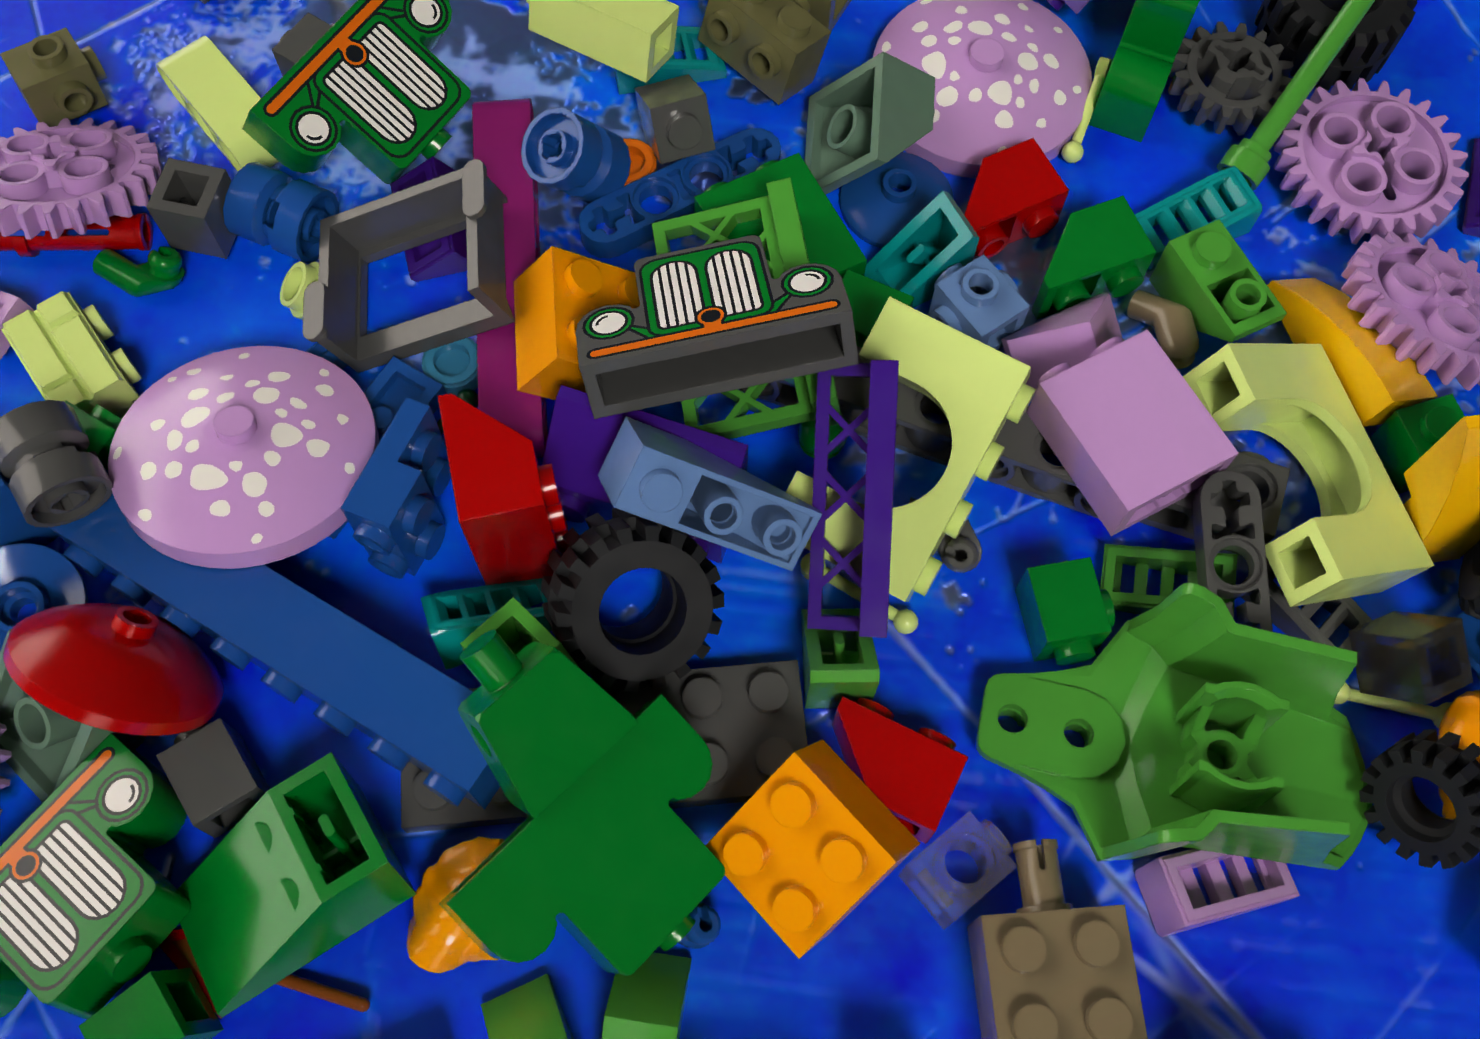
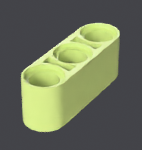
[156,35,279,171]

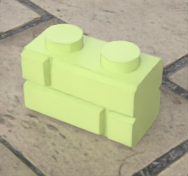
[1,291,143,419]

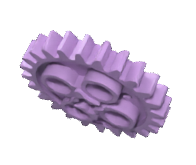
[1273,78,1469,245]
[0,118,162,240]
[1341,231,1480,391]

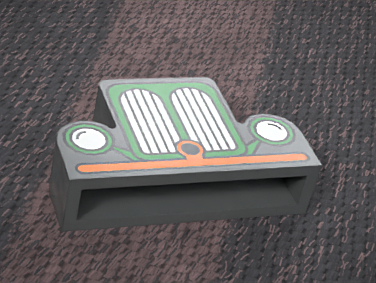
[576,235,859,419]

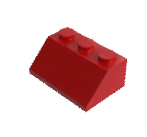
[438,393,569,585]

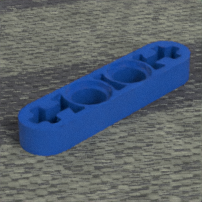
[579,128,781,259]

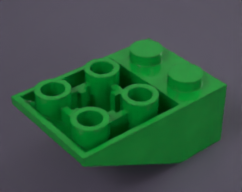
[178,752,416,1018]

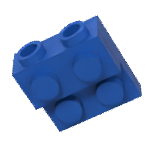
[341,396,451,579]

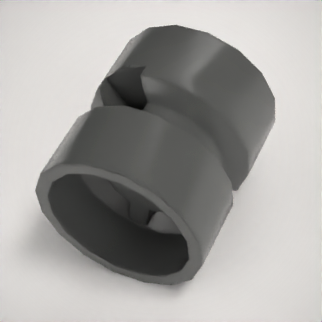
[0,400,113,527]

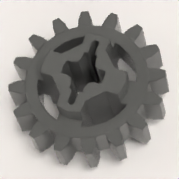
[1168,22,1294,136]

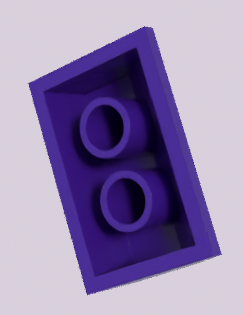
[542,385,748,563]

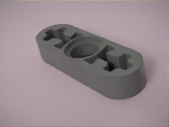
[1192,470,1273,632]

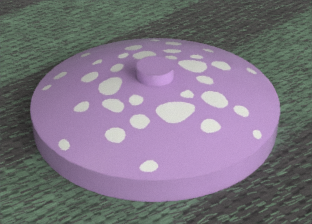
[873,0,1092,179]
[108,346,379,569]

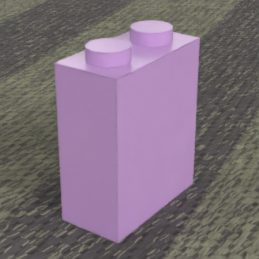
[1027,329,1239,536]

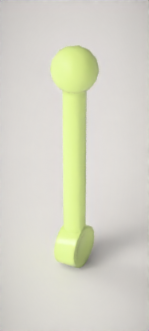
[1061,57,1112,163]
[801,553,919,634]
[1334,682,1452,728]

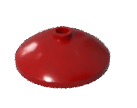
[3,603,224,736]

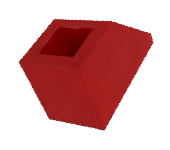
[964,138,1069,259]
[832,697,968,844]

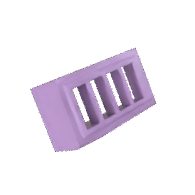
[1135,849,1300,937]

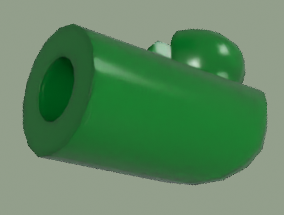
[92,246,185,297]

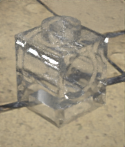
[898,811,1017,930]

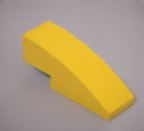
[1267,278,1438,427]
[1403,415,1480,563]

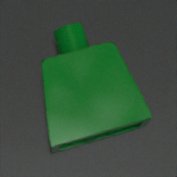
[458,630,639,819]

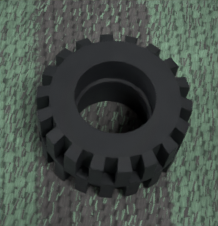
[1254,0,1417,91]
[541,508,724,692]

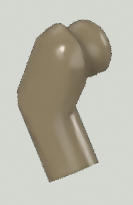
[1127,290,1199,369]

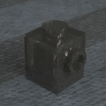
[1348,611,1473,705]

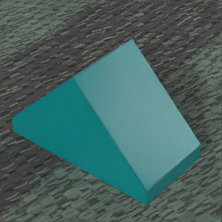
[864,190,980,308]

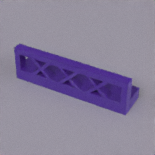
[807,360,899,638]

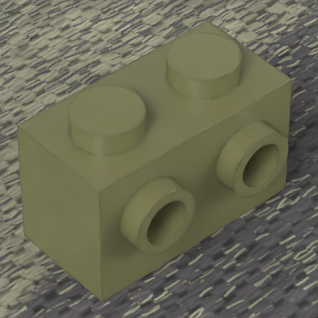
[698,0,831,105]

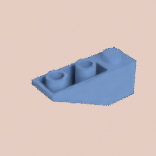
[598,416,822,571]

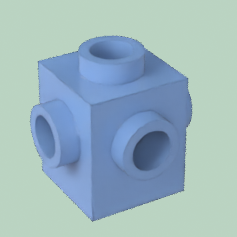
[928,254,1030,350]

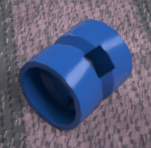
[521,108,631,203]
[223,162,339,264]

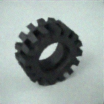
[1359,729,1480,869]

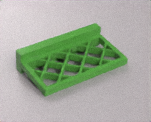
[652,177,842,439]

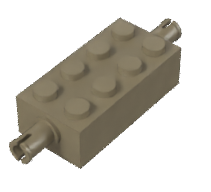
[967,839,1148,1039]

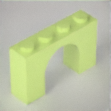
[526,0,679,83]
[786,296,1036,602]
[1183,343,1435,607]

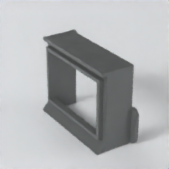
[302,159,515,373]

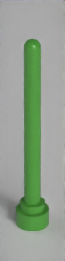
[1217,0,1375,191]

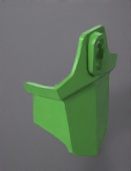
[976,582,1373,870]

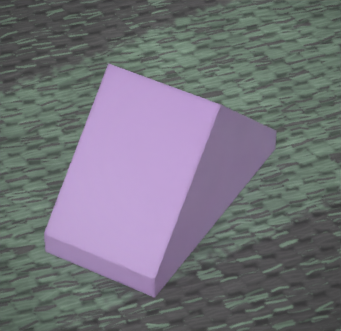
[1001,292,1122,394]

